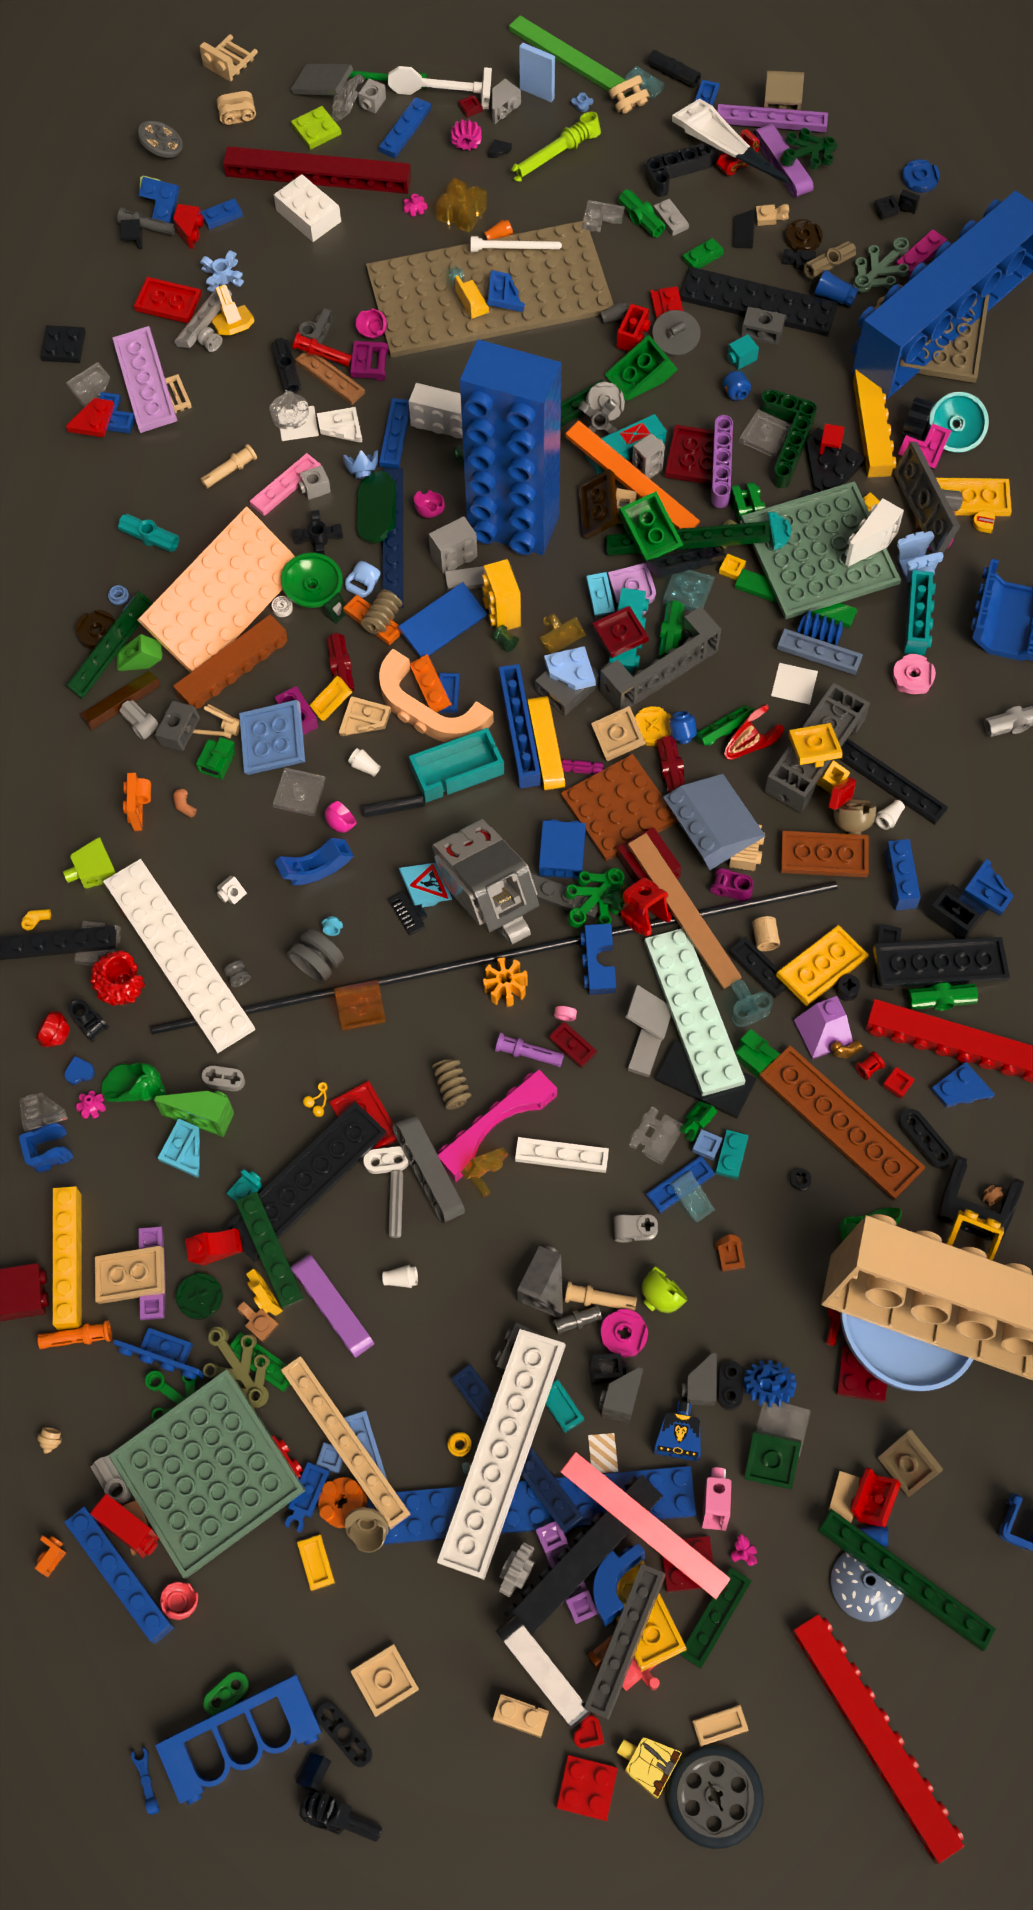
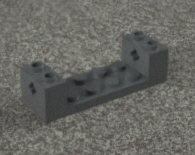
[600,606,721,711]
[765,683,870,813]

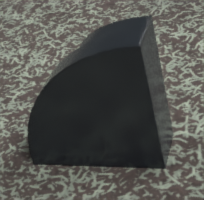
[488,139,512,158]

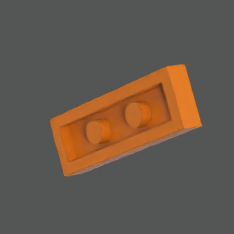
[343,595,401,646]
[410,654,452,713]

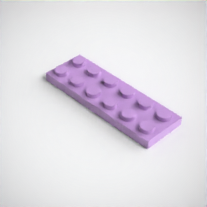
[113,326,178,433]

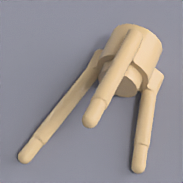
[193,704,241,739]

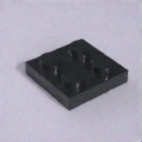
[40,325,86,363]

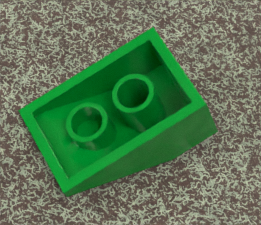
[605,335,678,401]
[618,491,683,563]

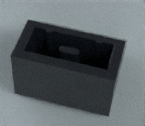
[928,884,989,939]

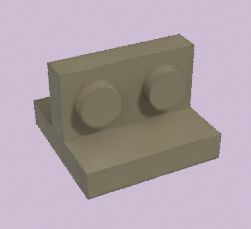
[878,1430,943,1497]

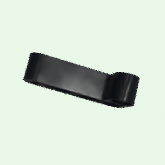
[646,143,716,197]

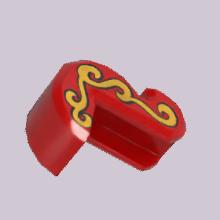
[716,129,760,176]

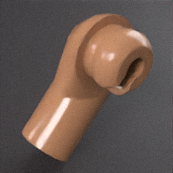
[173,788,197,818]

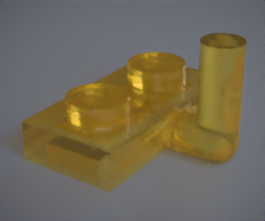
[540,614,586,654]
[461,1147,509,1197]

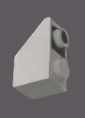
[492,79,521,124]

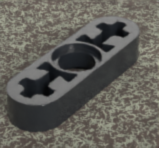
[316,1703,373,1768]

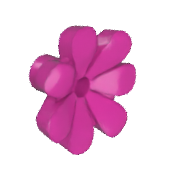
[403,194,428,216]
[76,1091,106,1119]
[731,1534,757,1566]

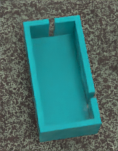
[409,728,504,803]

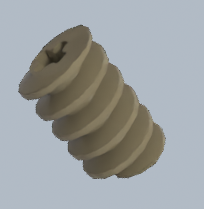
[361,589,403,635]
[432,1060,472,1110]

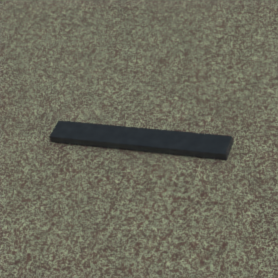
[798,713,948,825]

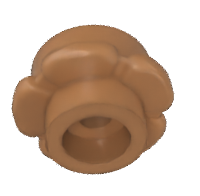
[983,1185,1005,1206]

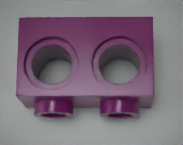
[274,686,318,735]

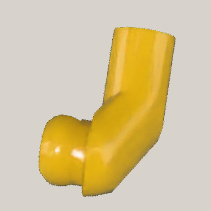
[21,909,51,931]

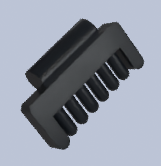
[389,892,428,935]

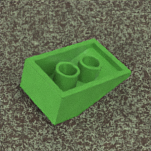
[154,1091,234,1137]

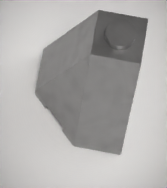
[517,1246,563,1319]

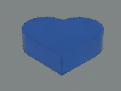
[65,1056,95,1085]

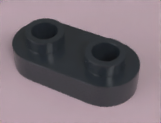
[718,1361,743,1411]

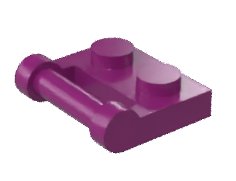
[350,341,389,381]

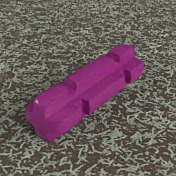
[562,759,603,775]

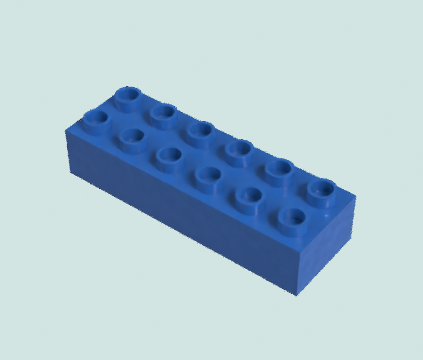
[851,190,1033,400]
[460,339,561,556]

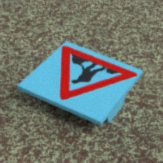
[399,863,452,907]

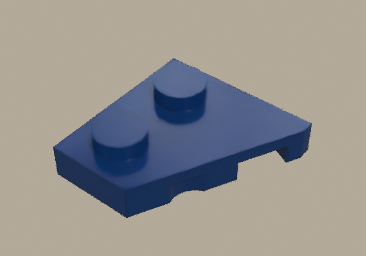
[487,270,525,312]
[931,1062,995,1107]

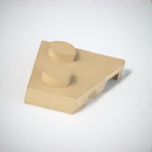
[339,696,391,736]

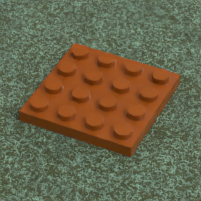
[561,754,677,862]

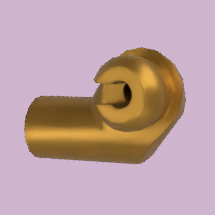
[830,1040,863,1059]

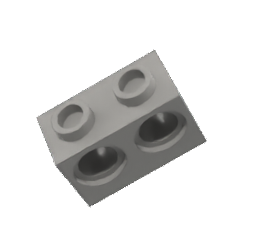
[632,433,665,479]

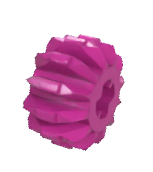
[451,119,482,151]

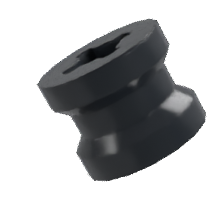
[836,974,861,1001]

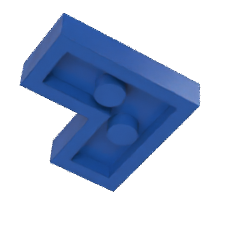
[139,177,180,223]
[99,392,135,434]

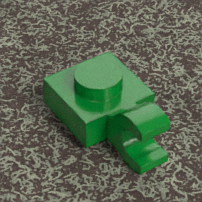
[679,1101,717,1142]

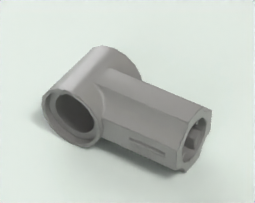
[119,700,159,741]
[91,1455,131,1505]

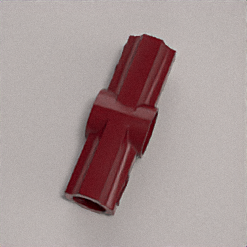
[327,633,354,692]
[657,735,685,794]

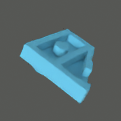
[158,1119,200,1178]

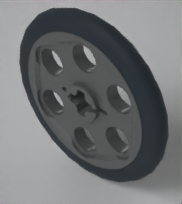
[667,1745,764,1849]

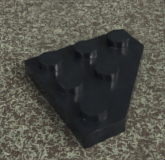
[806,427,866,492]

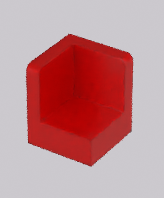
[819,424,845,455]

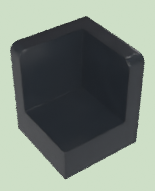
[121,219,143,249]

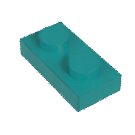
[715,1130,749,1180]

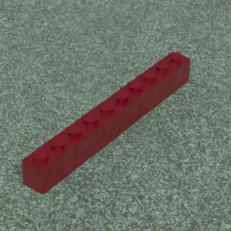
[223,146,411,194]

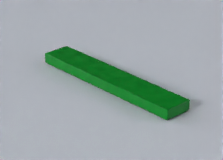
[735,569,857,629]

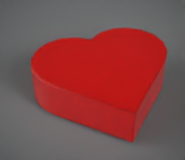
[573,1715,604,1749]

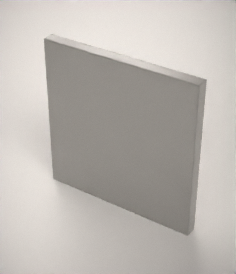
[626,985,671,1040]

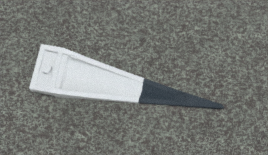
[672,99,789,184]

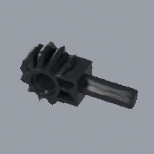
[299,1792,382,1842]

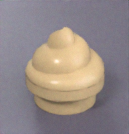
[37,1427,62,1454]

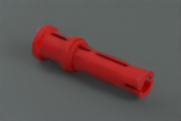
[292,332,352,367]

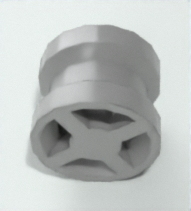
[198,327,222,352]

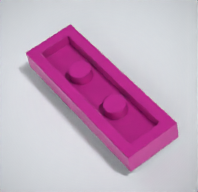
[896,230,948,277]

